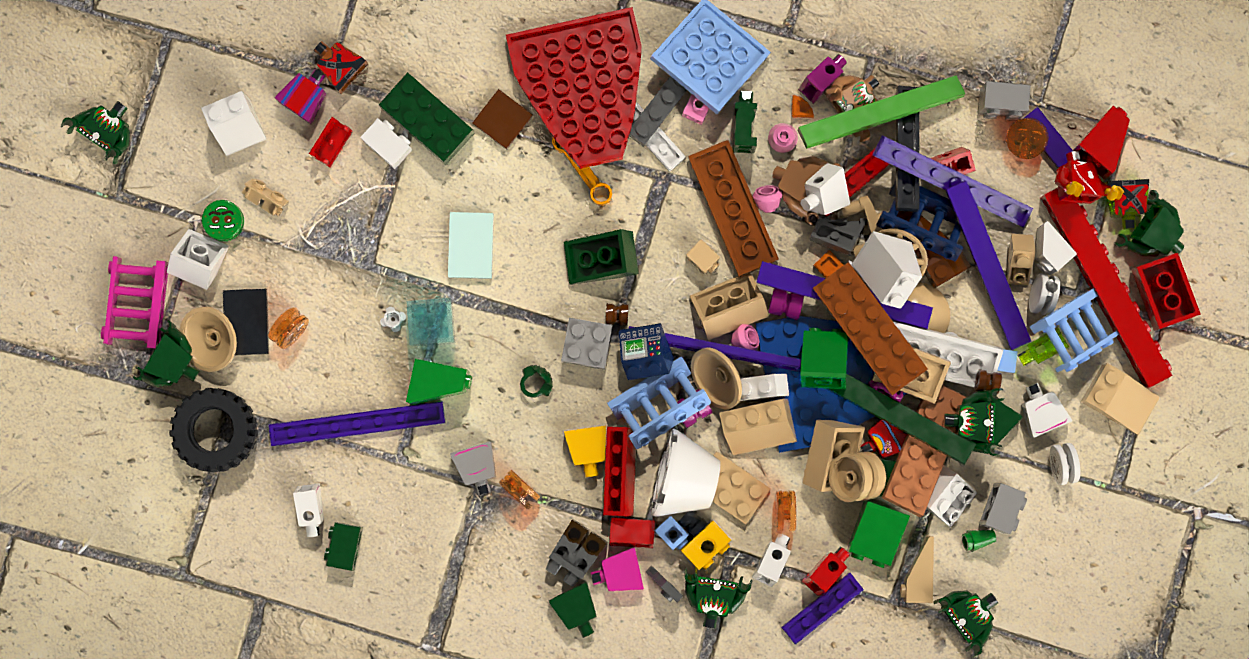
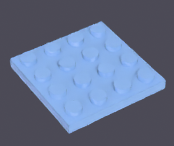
[650,0,771,114]

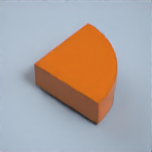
[792,95,814,118]

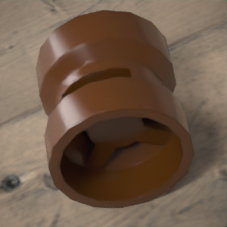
[606,303,628,326]
[975,369,1002,394]

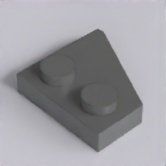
[810,218,867,256]
[646,565,683,602]

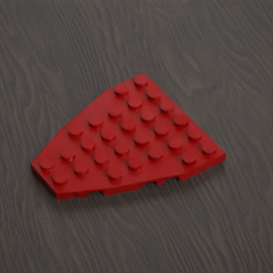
[506,7,642,169]

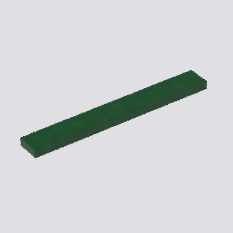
[825,374,976,465]

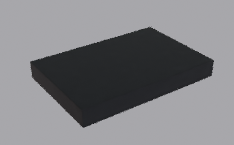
[223,288,269,356]

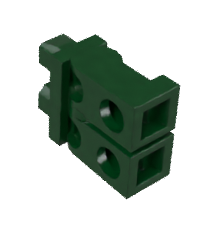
[733,91,757,154]

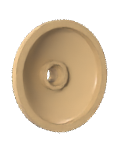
[907,282,950,333]
[179,306,237,372]
[691,348,742,410]

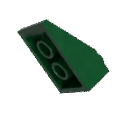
[564,229,639,285]

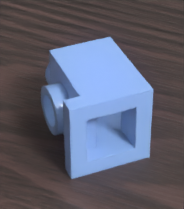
[655,515,689,550]

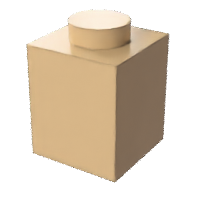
[686,239,720,275]

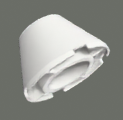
[652,429,720,517]

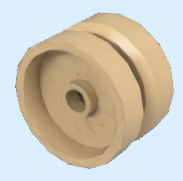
[829,451,886,502]

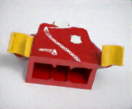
[1054,151,1124,204]

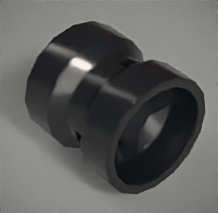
[677,510,708,538]

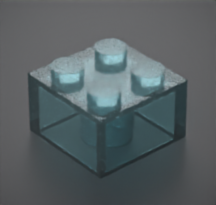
[406,298,455,347]

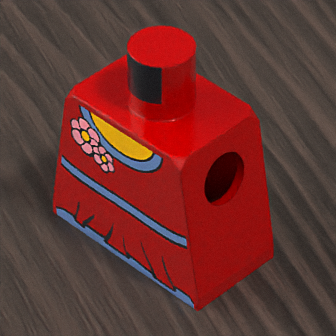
[860,419,907,458]

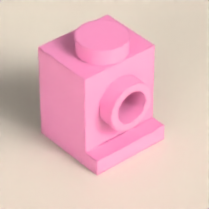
[682,94,709,125]

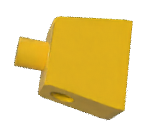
[564,426,606,477]

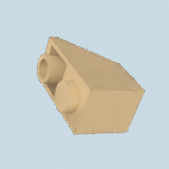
[1007,234,1035,285]

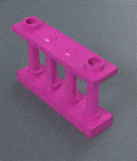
[101,256,169,349]

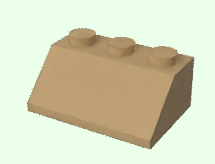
[690,272,769,340]
[719,399,797,455]
[802,420,865,492]

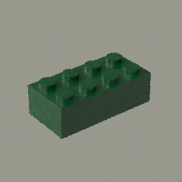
[379,72,475,165]

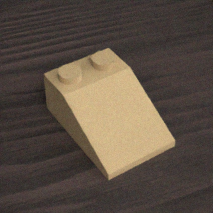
[1081,363,1160,435]

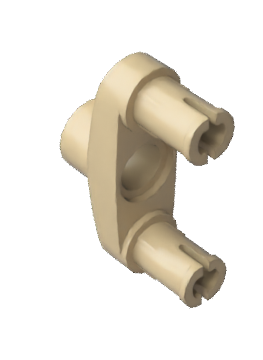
[841,195,888,258]

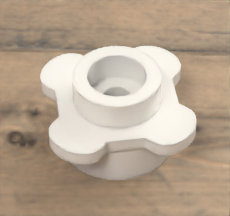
[380,307,406,332]

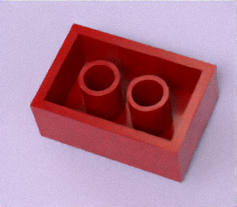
[1131,253,1201,331]

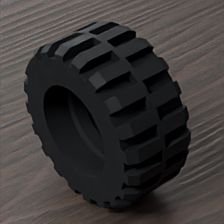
[169,388,258,472]

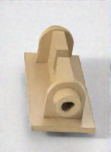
[242,179,289,216]

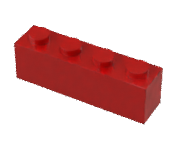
[603,427,636,516]

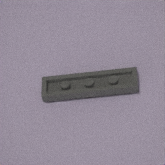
[629,76,687,147]

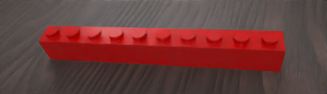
[1040,188,1173,388]

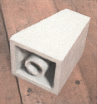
[201,91,267,156]
[852,231,922,309]

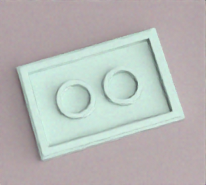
[448,212,494,279]

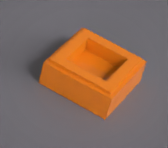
[813,250,843,278]

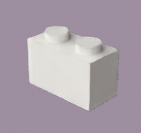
[360,118,412,169]
[740,374,789,401]

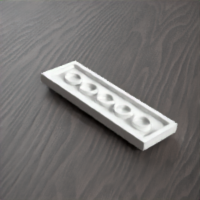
[892,320,1004,387]

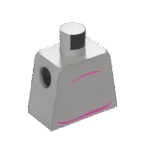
[450,441,496,496]

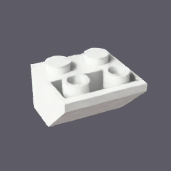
[926,465,977,528]

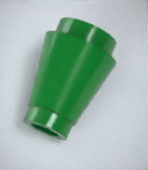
[962,529,996,552]

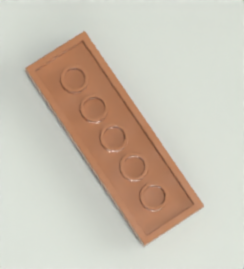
[882,385,966,517]

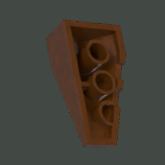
[897,211,971,288]

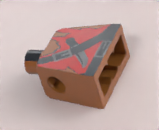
[314,41,368,94]

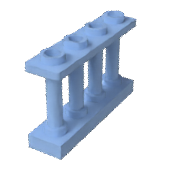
[1030,288,1119,372]
[607,357,711,449]

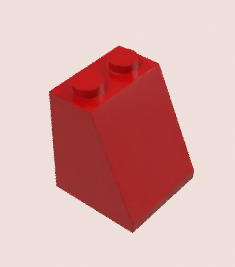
[1073,105,1130,180]

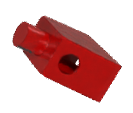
[802,547,850,596]

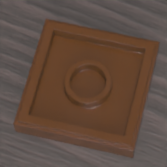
[472,89,533,150]

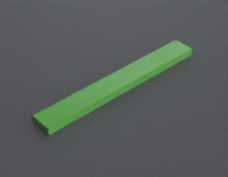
[797,76,965,149]

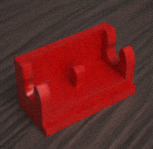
[309,117,353,168]
[609,518,655,549]

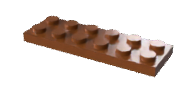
[688,140,779,277]
[813,262,928,395]

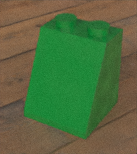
[801,328,848,389]
[406,359,473,405]
[847,501,910,568]

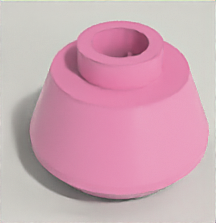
[768,123,798,153]
[753,185,782,213]
[731,324,759,351]

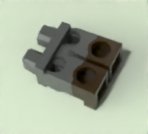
[546,519,608,587]

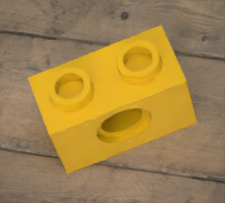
[681,520,731,570]

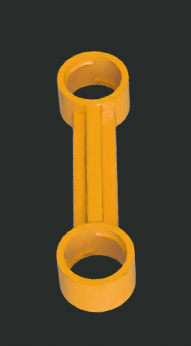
[552,138,612,206]

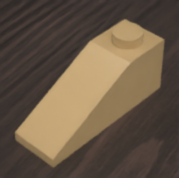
[900,536,934,603]

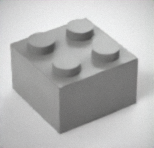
[978,81,1031,121]
[561,318,612,370]
[979,483,1027,534]

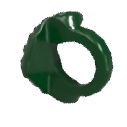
[520,365,553,398]

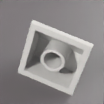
[1035,221,1077,275]
[167,229,228,290]

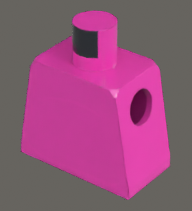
[591,547,644,591]

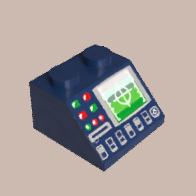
[619,323,674,380]

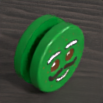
[202,200,245,242]

